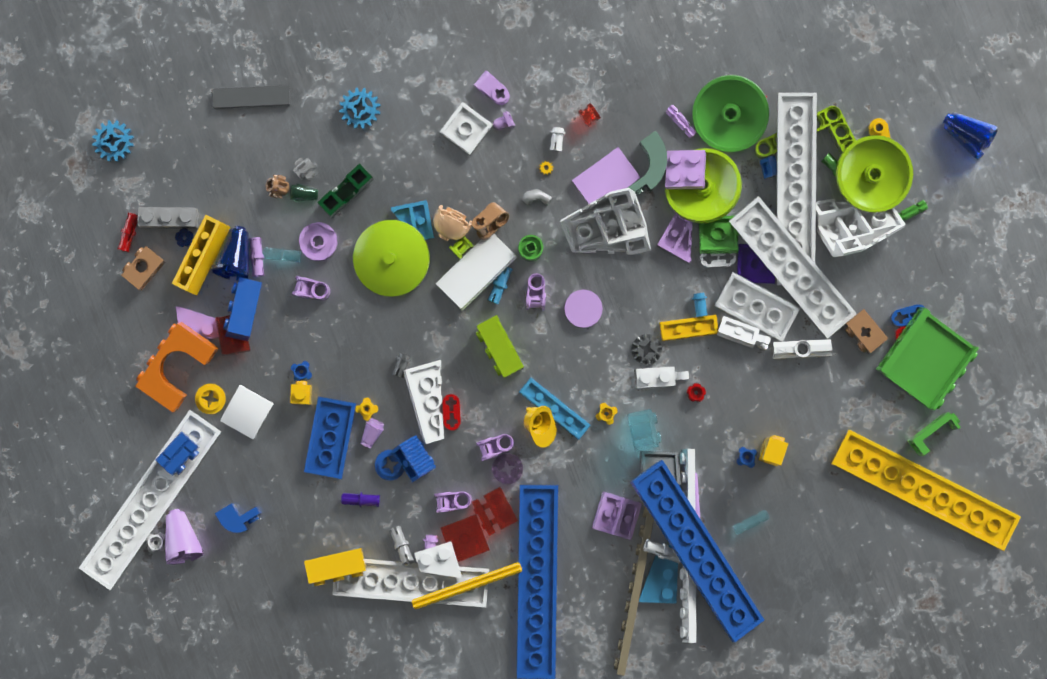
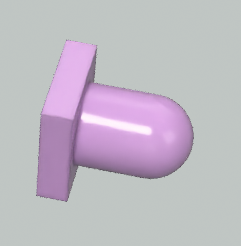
[493,111,515,130]

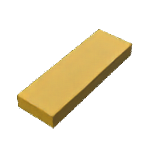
[659,315,718,341]

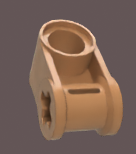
[472,202,509,240]

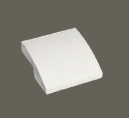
[220,385,274,440]

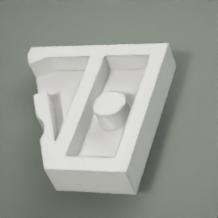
[414,541,462,578]

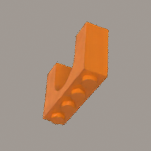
[135,322,219,412]

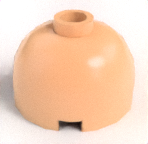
[433,205,472,241]

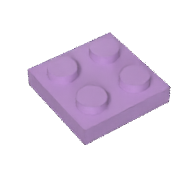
[665,150,706,189]

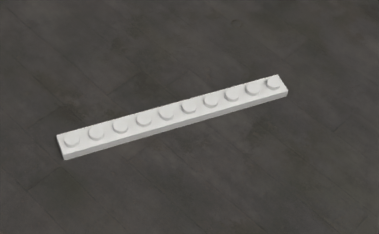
[679,449,696,643]

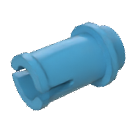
[692,293,708,317]

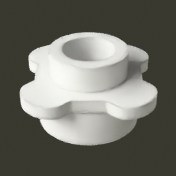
[146,532,165,553]

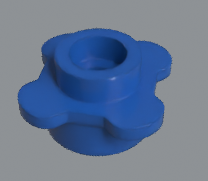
[291,361,312,381]
[736,447,758,468]

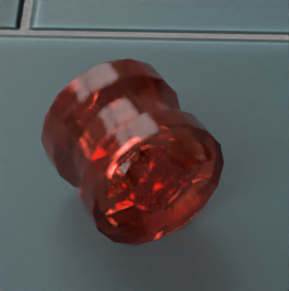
[578,103,601,127]

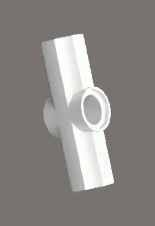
[772,339,832,359]

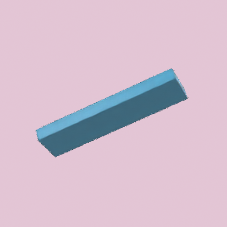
[519,378,590,440]

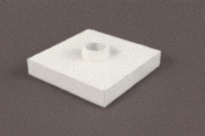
[439,102,493,155]

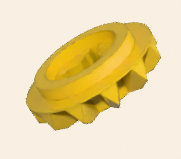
[195,384,226,414]

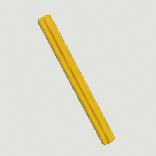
[412,562,522,609]

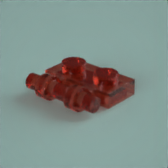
[472,487,518,536]

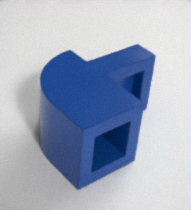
[215,503,261,533]

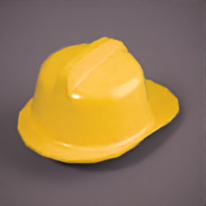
[524,406,557,447]

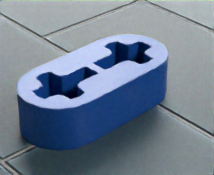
[890,305,925,327]

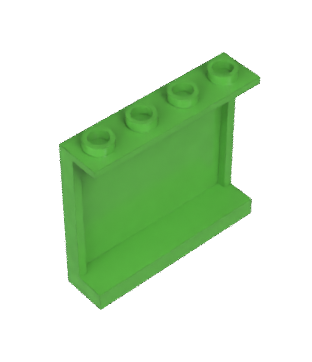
[876,307,979,411]

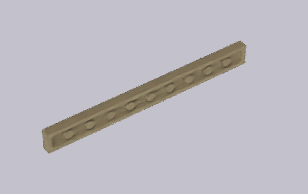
[614,506,654,676]

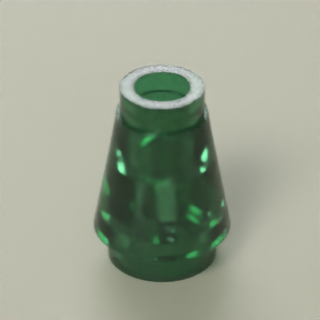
[290,183,318,202]

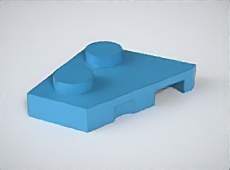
[391,200,435,240]

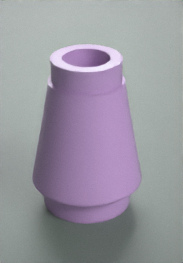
[361,418,384,448]

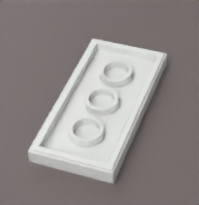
[436,234,517,311]
[715,272,801,342]

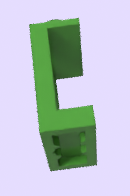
[907,412,961,456]

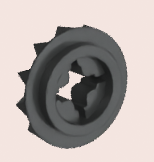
[631,334,662,365]

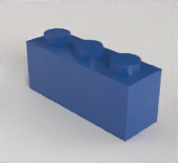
[223,277,262,341]

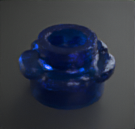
[175,228,194,247]

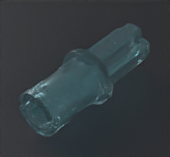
[263,247,302,263]

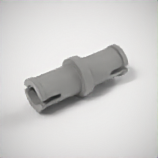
[389,526,414,566]

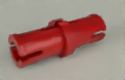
[117,212,138,253]

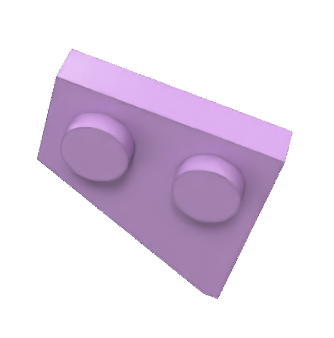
[657,213,693,263]
[176,306,220,340]

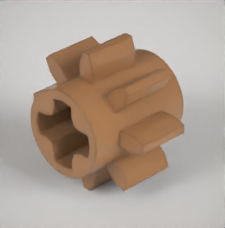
[265,175,289,198]

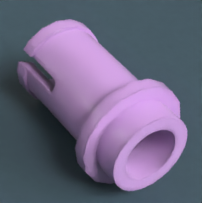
[423,535,438,550]

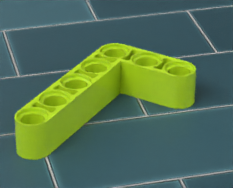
[754,106,855,159]

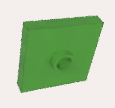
[699,216,739,254]

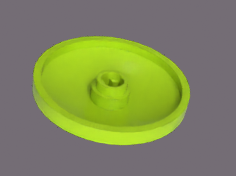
[836,135,913,212]
[665,148,742,223]
[353,220,430,297]

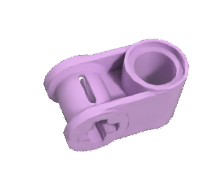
[474,70,510,105]
[526,273,546,310]
[292,276,330,300]
[476,434,514,461]
[434,492,472,513]

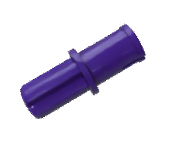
[341,492,380,507]

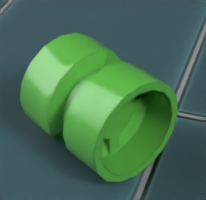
[518,235,543,262]

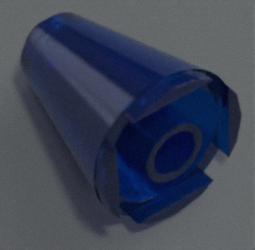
[943,112,998,160]
[211,226,249,281]

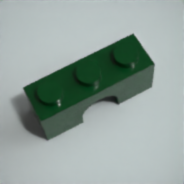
[317,163,374,218]

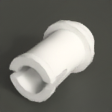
[550,127,565,151]

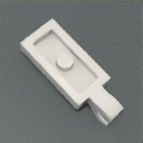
[717,316,771,350]
[636,367,689,388]

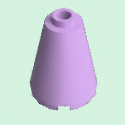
[165,509,204,565]

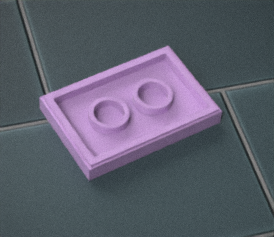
[572,147,641,204]

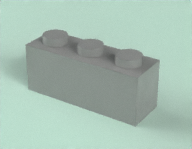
[138,207,198,229]

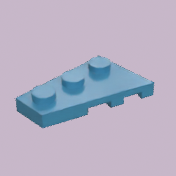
[639,545,678,604]

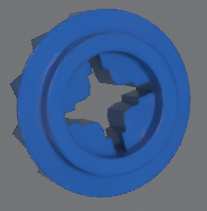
[375,450,404,480]

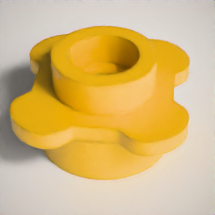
[355,398,378,421]
[596,403,618,425]

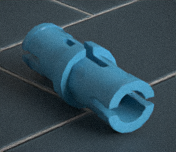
[487,267,513,305]

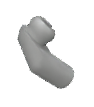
[522,189,552,205]

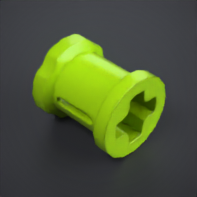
[448,236,474,260]

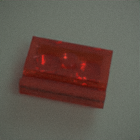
[215,315,250,356]

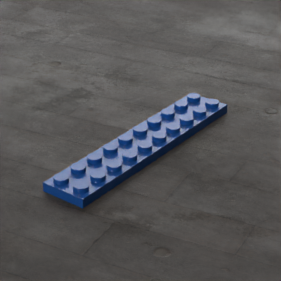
[630,460,764,642]
[517,485,558,679]

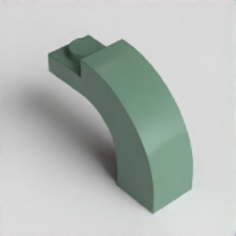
[628,131,667,196]

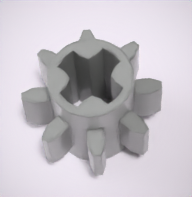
[293,157,317,181]

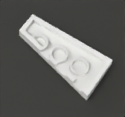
[403,360,444,444]

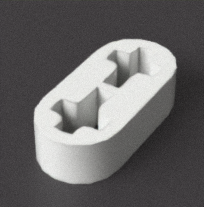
[700,253,736,268]

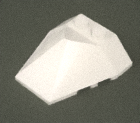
[560,188,651,255]
[816,199,906,257]

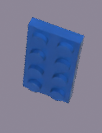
[304,396,356,479]

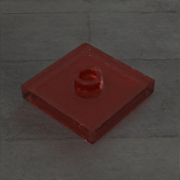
[440,514,490,562]

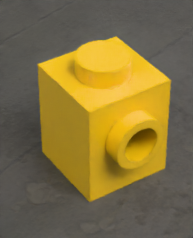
[290,381,312,405]

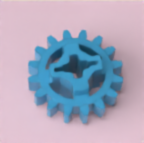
[339,88,381,129]
[92,120,134,162]

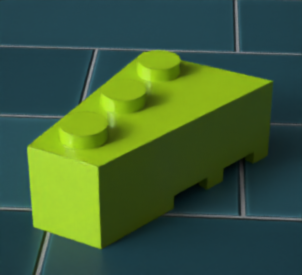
[475,315,524,378]

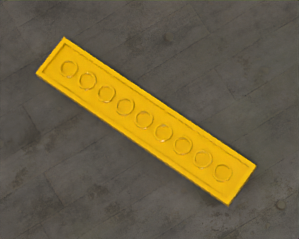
[831,429,1021,551]

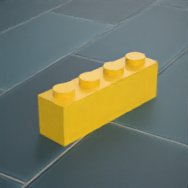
[172,214,230,296]

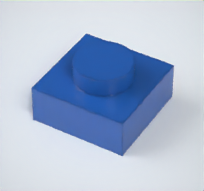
[760,156,777,179]

